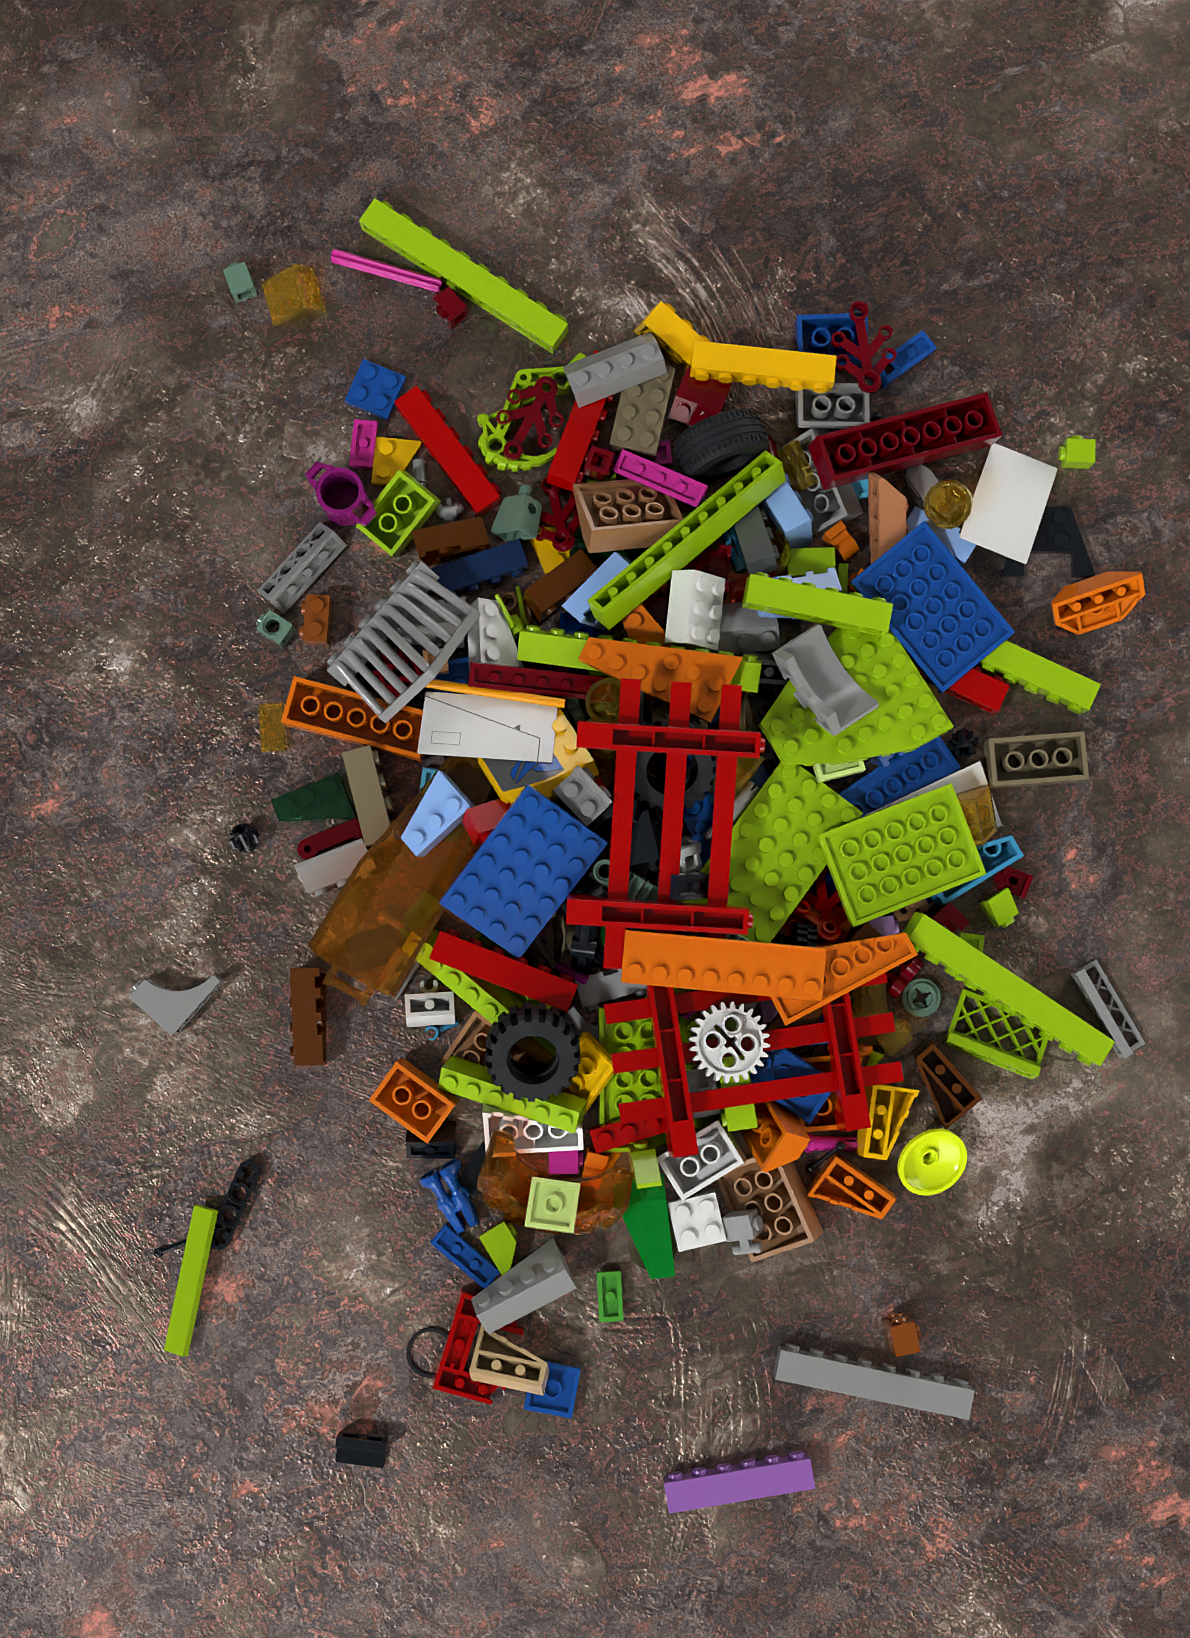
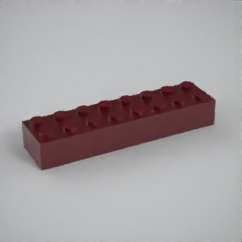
[808,392,1003,491]

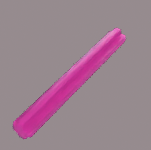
[331,249,443,292]

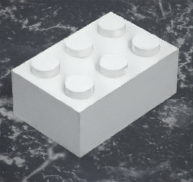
[665,570,725,650]
[657,1118,747,1201]

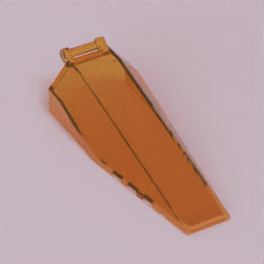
[307,756,492,1007]

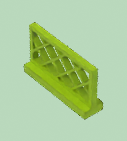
[942,989,1048,1079]

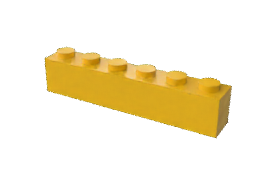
[690,340,836,393]

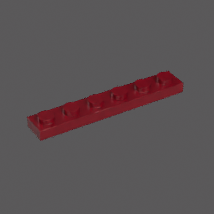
[468,661,615,702]

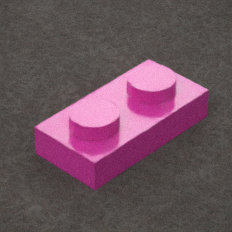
[349,419,378,469]

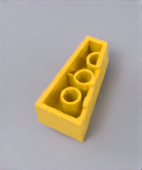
[634,301,710,372]

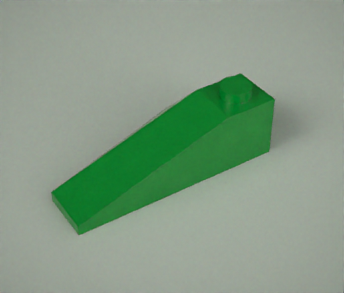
[615,1174,675,1280]

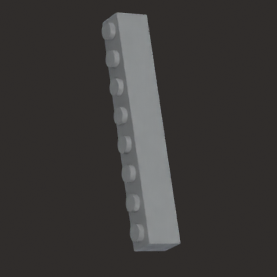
[773,1343,975,1420]

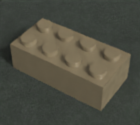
[609,366,676,463]
[983,731,1089,789]
[342,745,401,850]

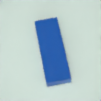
[430,1223,500,1289]

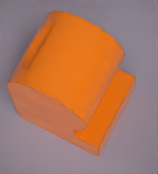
[822,521,859,562]
[580,1146,609,1187]

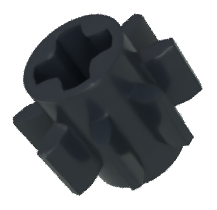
[948,729,979,759]
[229,823,260,853]

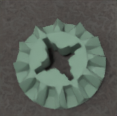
[901,978,941,1017]

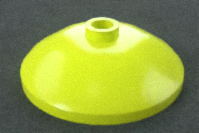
[897,1129,967,1196]

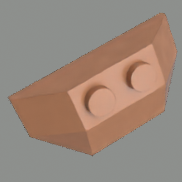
[868,472,909,564]

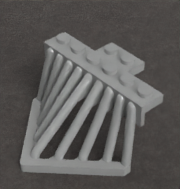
[326,560,481,723]

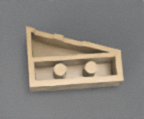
[469,1324,549,1396]

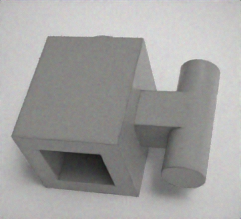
[721,1208,763,1255]

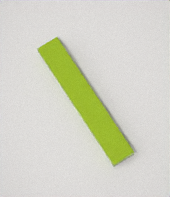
[164,1205,218,1357]

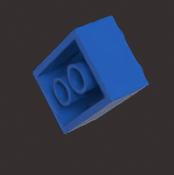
[794,313,869,369]

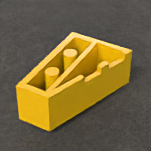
[855,1084,920,1160]

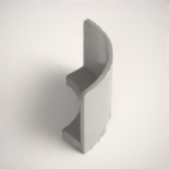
[772,624,879,736]

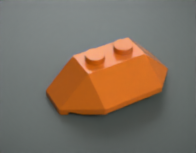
[1051,571,1146,635]

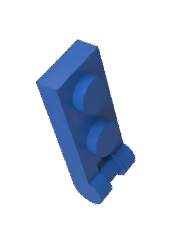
[872,330,937,388]

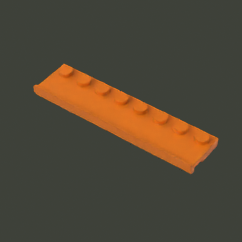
[621,930,827,1001]

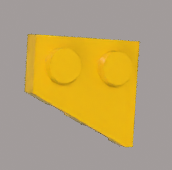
[371,437,422,486]

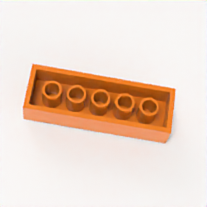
[281,676,424,762]

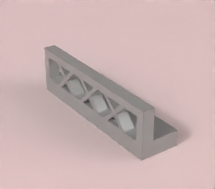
[257,522,347,614]
[1070,959,1145,1058]

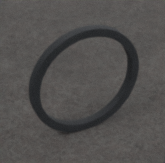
[406,1327,448,1378]

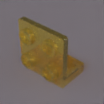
[262,263,326,326]

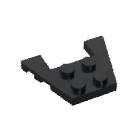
[1001,506,1095,578]

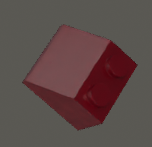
[668,365,733,426]

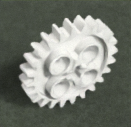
[688,1002,770,1083]

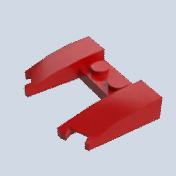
[431,1289,524,1405]

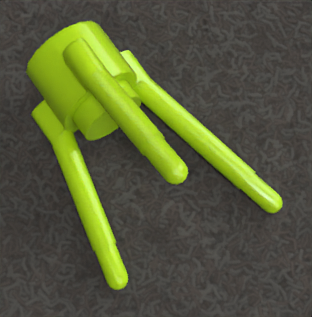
[484,586,530,639]

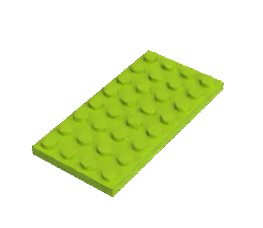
[682,761,863,943]

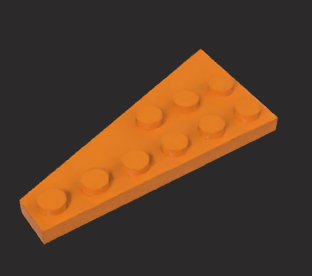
[578,637,743,724]
[770,933,918,1025]

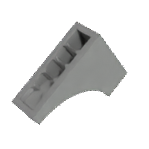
[129,975,225,1036]

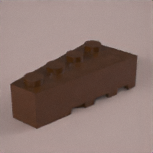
[290,968,327,1066]

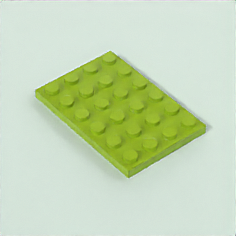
[816,783,986,927]

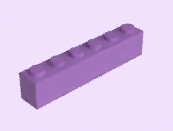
[663,1451,816,1514]

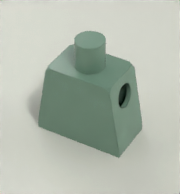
[490,485,542,542]

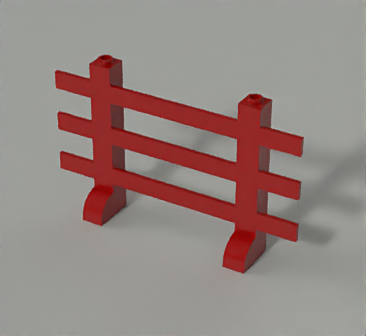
[566,678,765,969]
[603,972,904,1158]

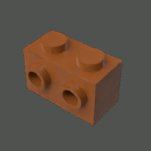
[299,594,334,647]
[882,1312,922,1357]

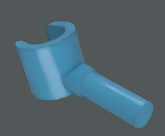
[425,1019,459,1040]

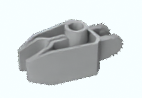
[905,464,951,526]

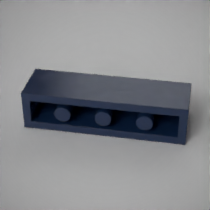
[430,539,529,601]

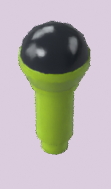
[867,1045,884,1066]

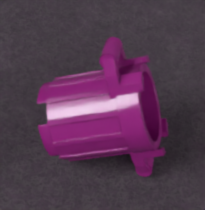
[305,461,377,526]

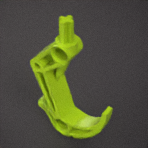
[477,352,586,472]

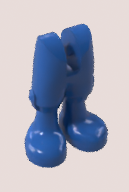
[418,1158,480,1234]

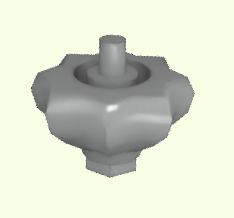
[435,497,464,523]

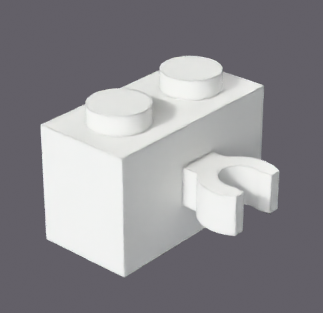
[405,980,455,1027]

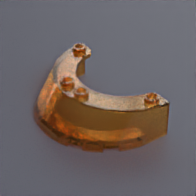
[477,1130,634,1235]

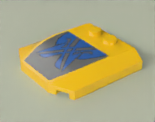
[478,707,599,804]

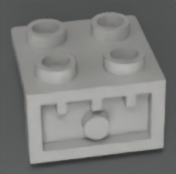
[552,765,612,826]

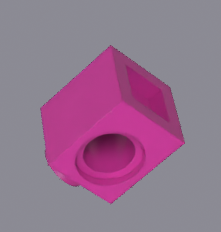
[549,1150,583,1174]

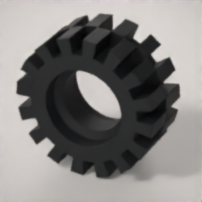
[789,923,817,947]

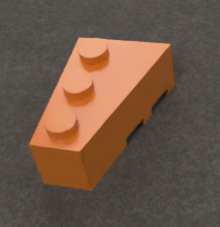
[807,1152,896,1219]

